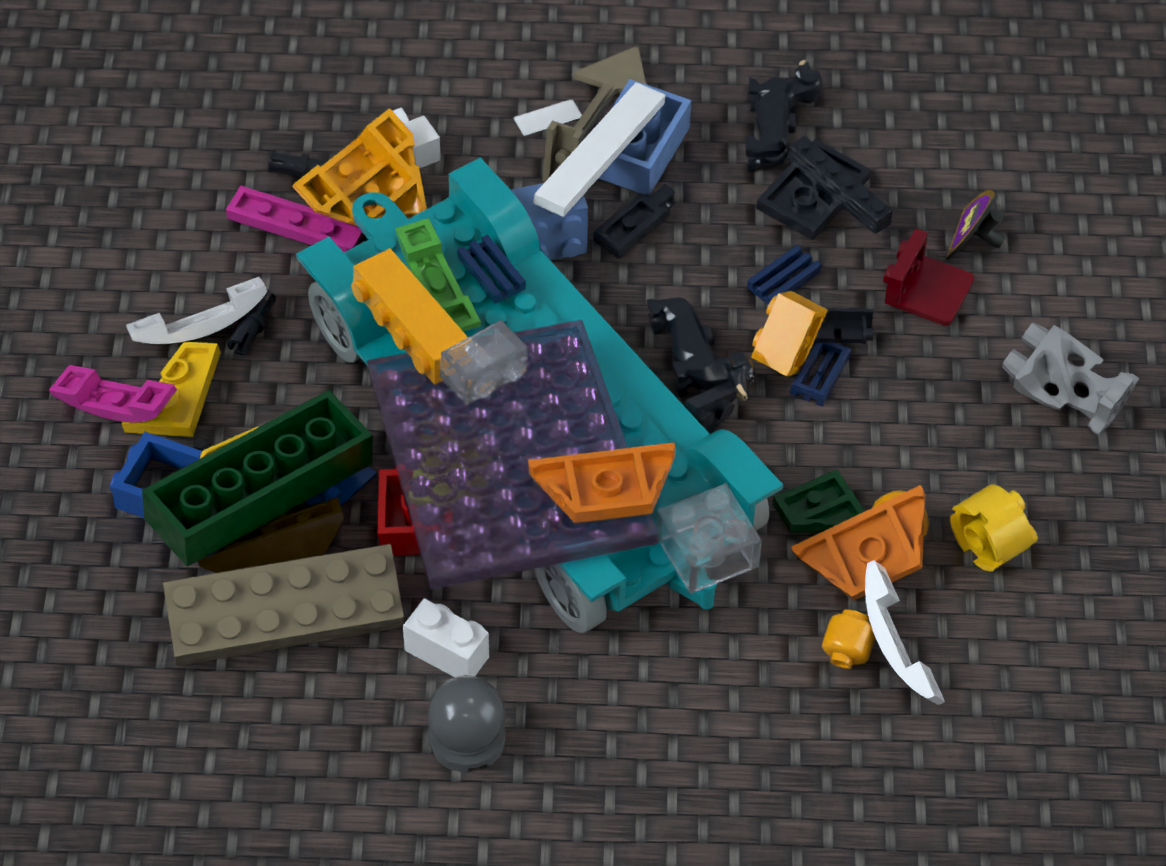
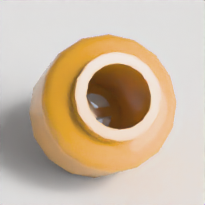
[822,609,876,669]

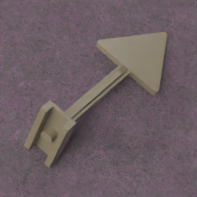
[543,47,646,182]

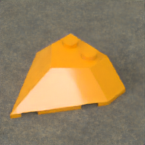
[292,108,427,226]

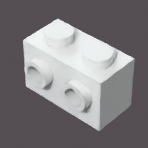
[403,598,489,677]

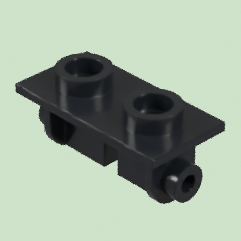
[813,308,874,344]

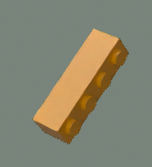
[351,248,472,385]

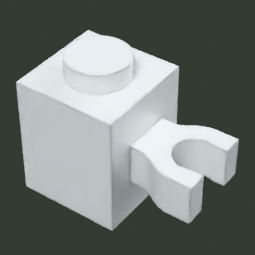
[393,108,440,169]

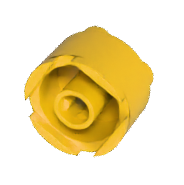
[950,484,1038,572]

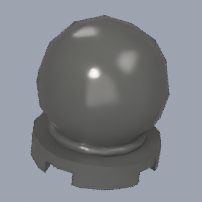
[427,675,506,773]

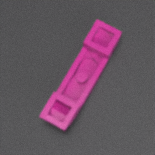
[49,365,177,422]

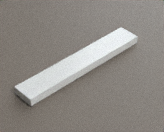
[533,82,666,217]

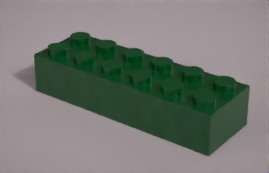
[142,390,373,567]

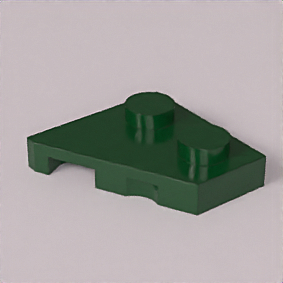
[772,469,865,533]

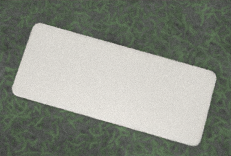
[514,100,582,135]

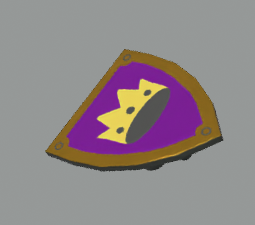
[946,190,1005,260]

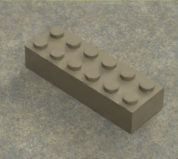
[163,544,404,666]

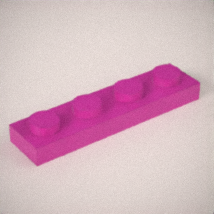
[226,186,365,253]

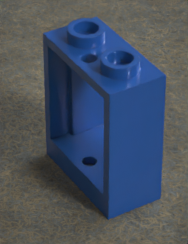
[110,432,202,518]

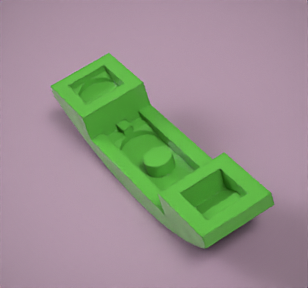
[395,218,481,331]

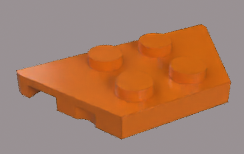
[528,443,675,523]
[791,485,926,601]

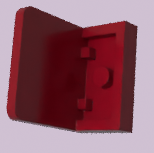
[883,228,974,326]

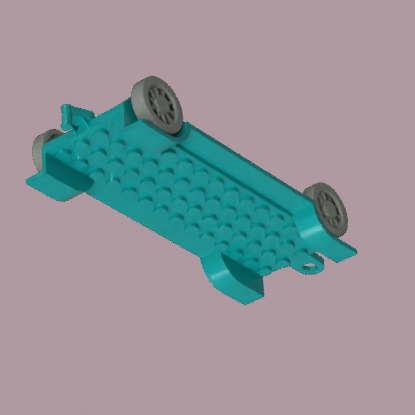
[296,157,783,633]

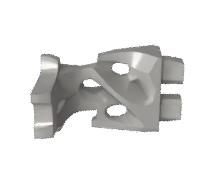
[1002,323,1139,436]

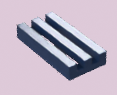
[457,235,526,304]
[747,244,822,305]
[790,342,851,407]

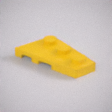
[121,342,221,437]

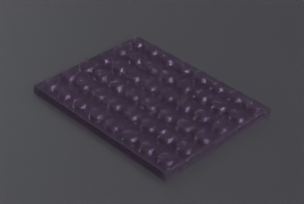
[367,320,658,590]

